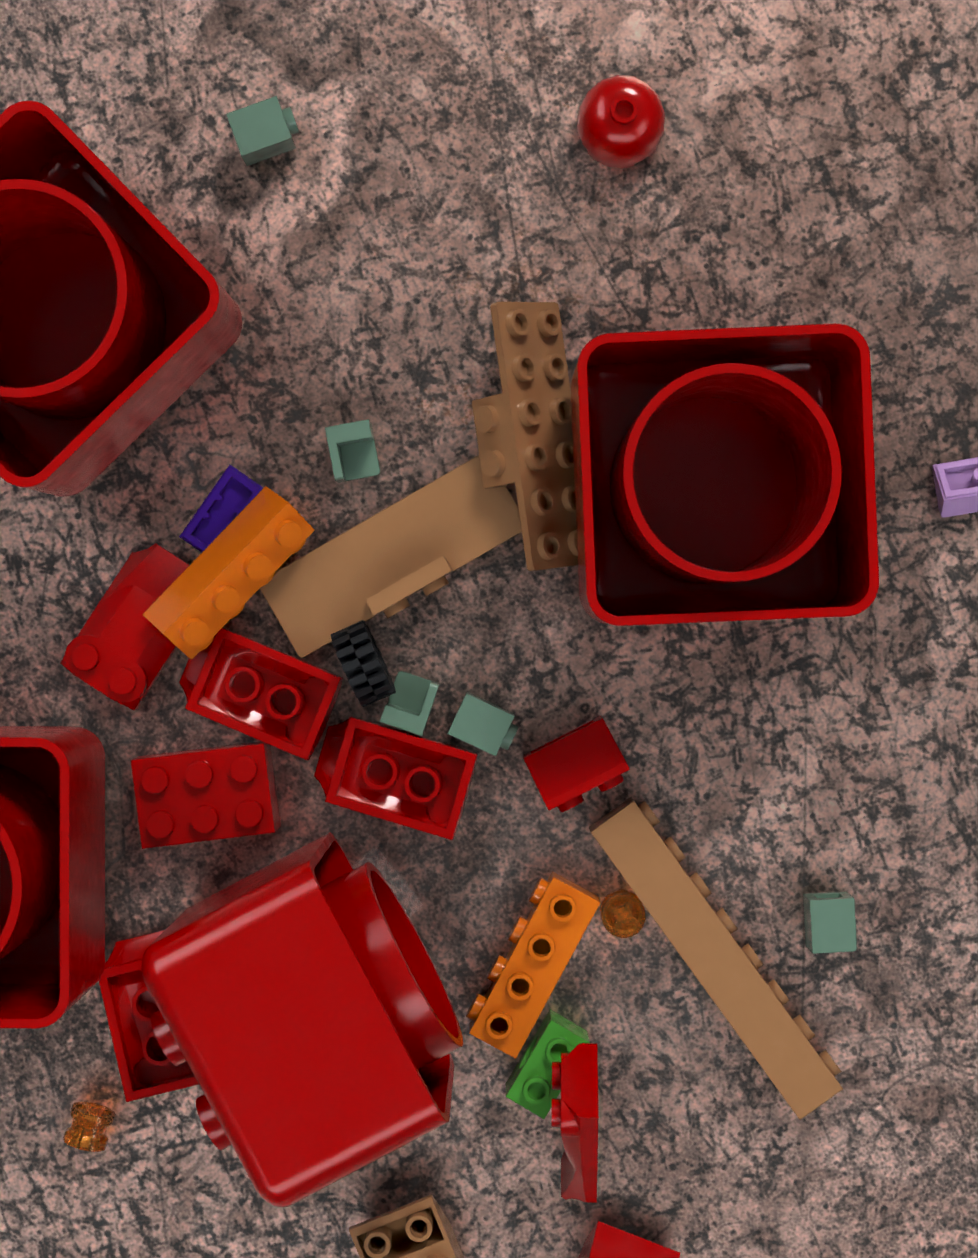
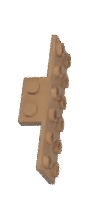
[472,302,578,571]
[260,455,522,658]

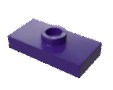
[179,465,263,552]

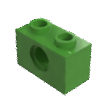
[505,1009,590,1119]

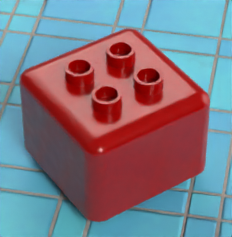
[0,101,242,497]
[571,323,879,626]
[0,726,105,1029]
[141,832,463,1208]

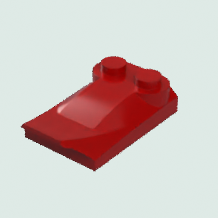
[60,543,189,711]
[179,627,343,760]
[314,716,478,840]
[99,930,199,1102]
[551,1043,599,1203]

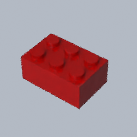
[131,741,281,849]

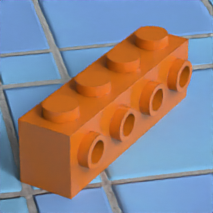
[142,486,315,660]
[466,871,601,1059]

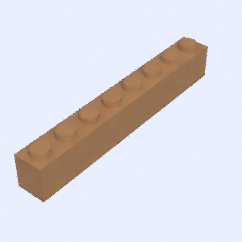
[589,797,843,1120]

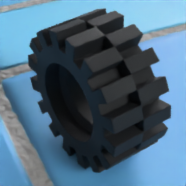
[330,620,396,707]

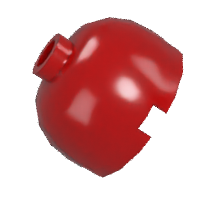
[577,75,665,168]

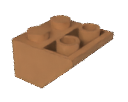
[349,1194,464,1258]

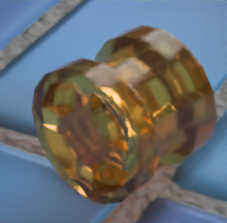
[600,889,646,938]
[63,1102,116,1152]

